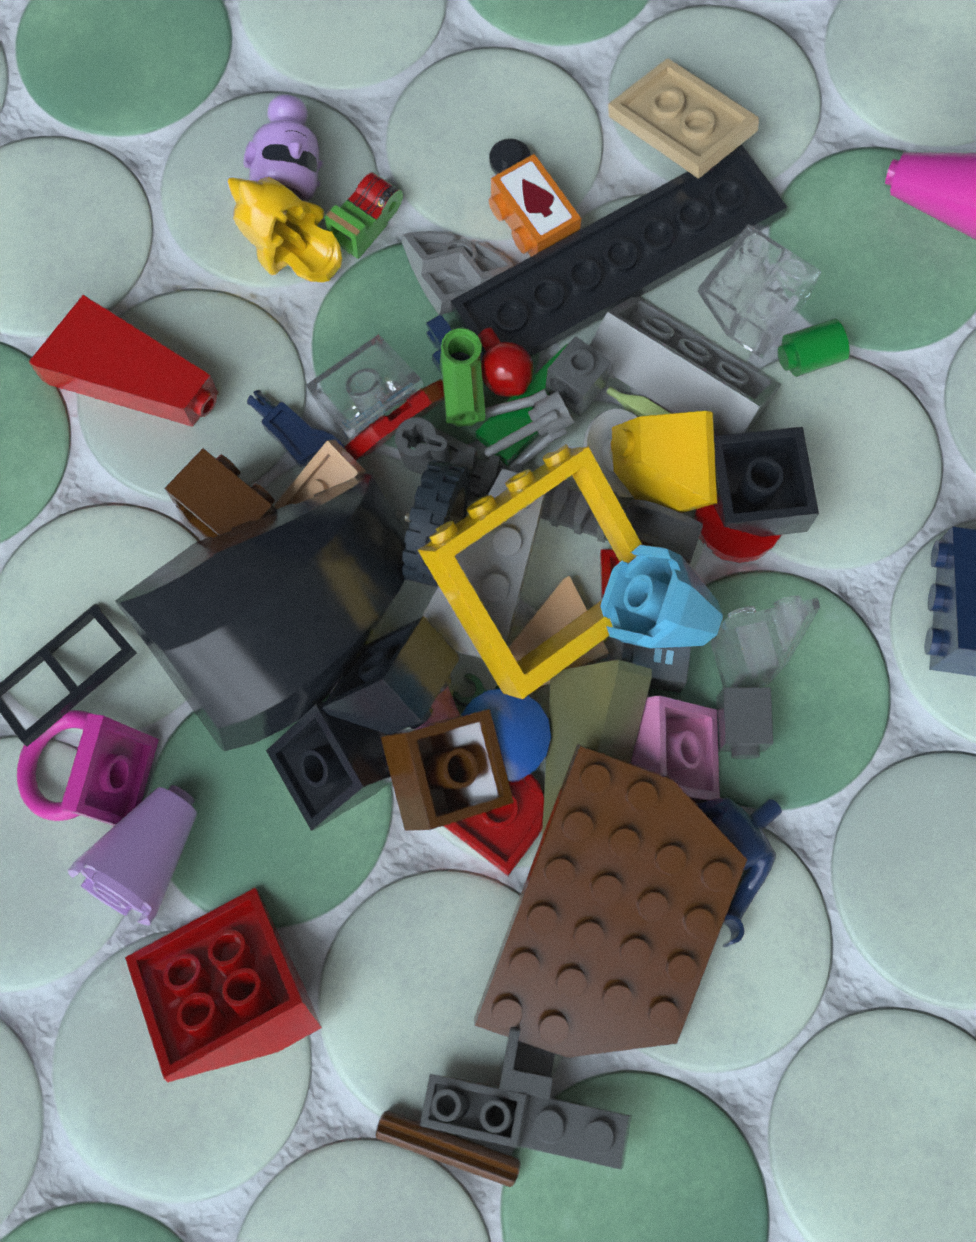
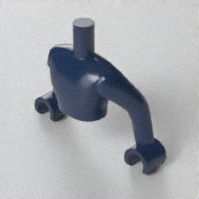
[697,797,782,947]

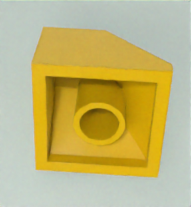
[611,411,717,513]

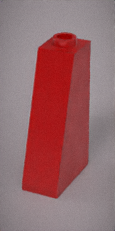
[29,295,219,427]

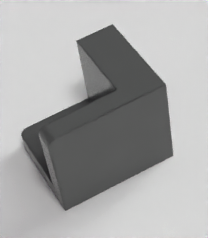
[499,1027,555,1099]

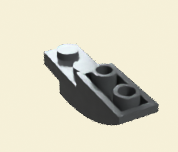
[420,1074,632,1170]

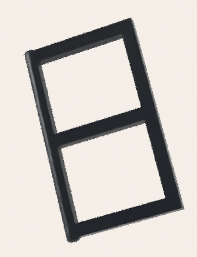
[0,603,137,747]

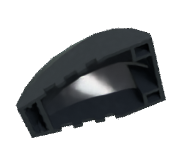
[115,473,406,751]

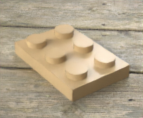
[608,58,759,179]

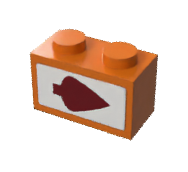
[488,154,581,257]

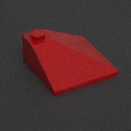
[125,888,322,1083]

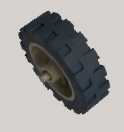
[402,459,471,587]

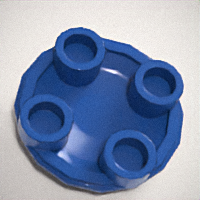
[461,689,551,782]

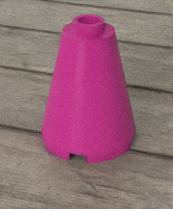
[885,152,976,240]

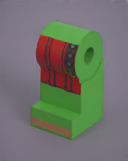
[324,172,403,260]

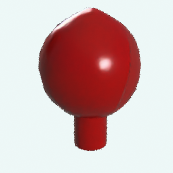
[478,328,533,397]

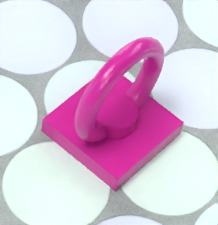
[17,710,159,826]

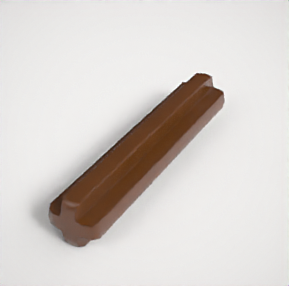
[375,1111,521,1187]

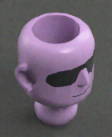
[244,95,323,201]

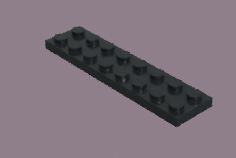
[451,144,787,357]

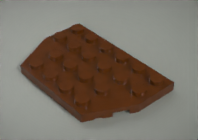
[474,743,747,1058]

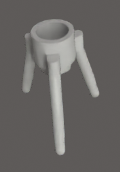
[485,389,574,469]

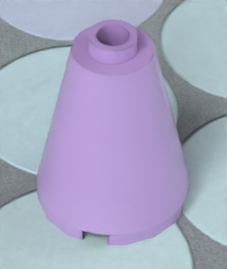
[68,785,197,925]

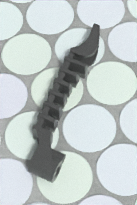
[395,418,703,564]

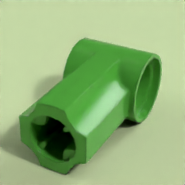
[440,328,486,427]

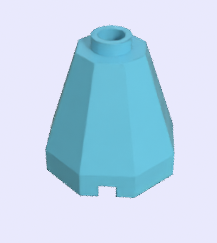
[600,545,723,648]

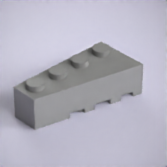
[422,469,547,659]

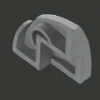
[402,231,515,315]

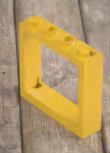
[418,444,642,699]

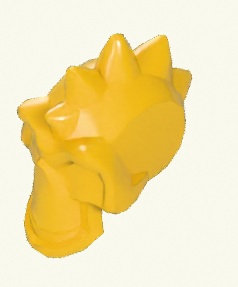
[228,177,342,283]

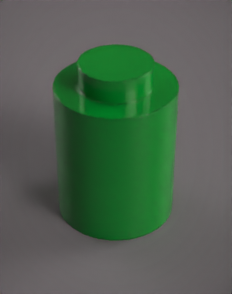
[777,318,850,377]

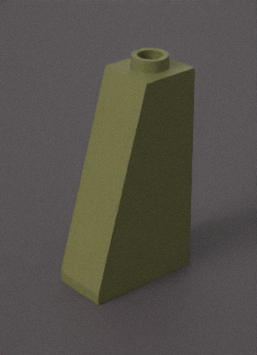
[542,659,652,836]

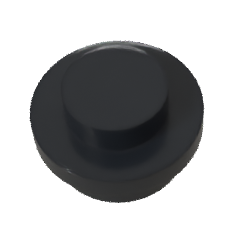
[489,139,531,175]

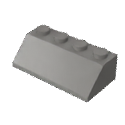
[590,297,781,436]

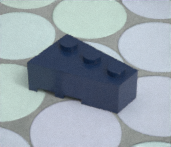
[924,526,976,676]

